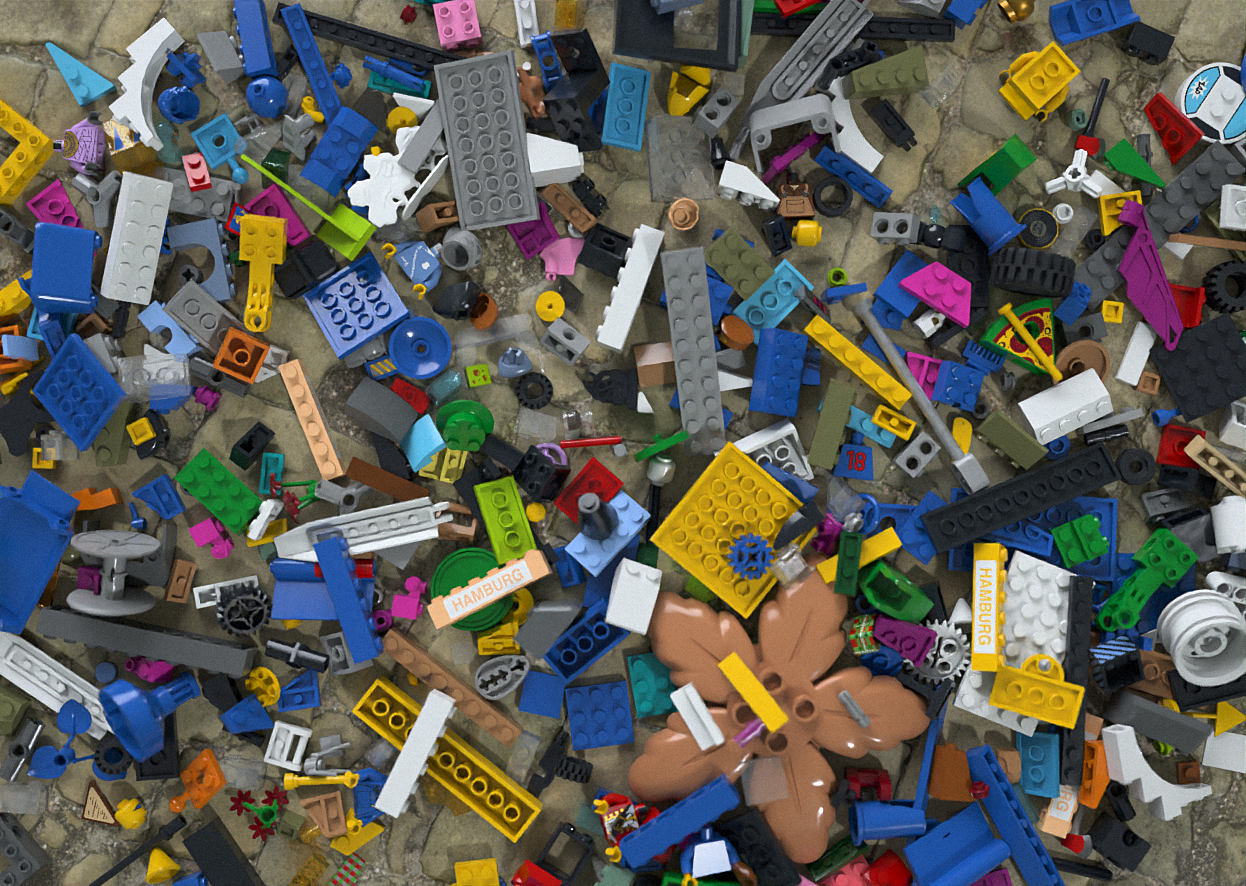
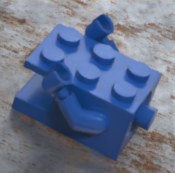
[659,261,733,329]

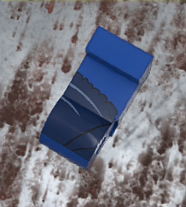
[801,347,821,386]

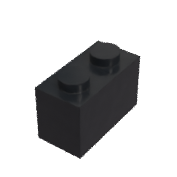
[1121,21,1175,66]

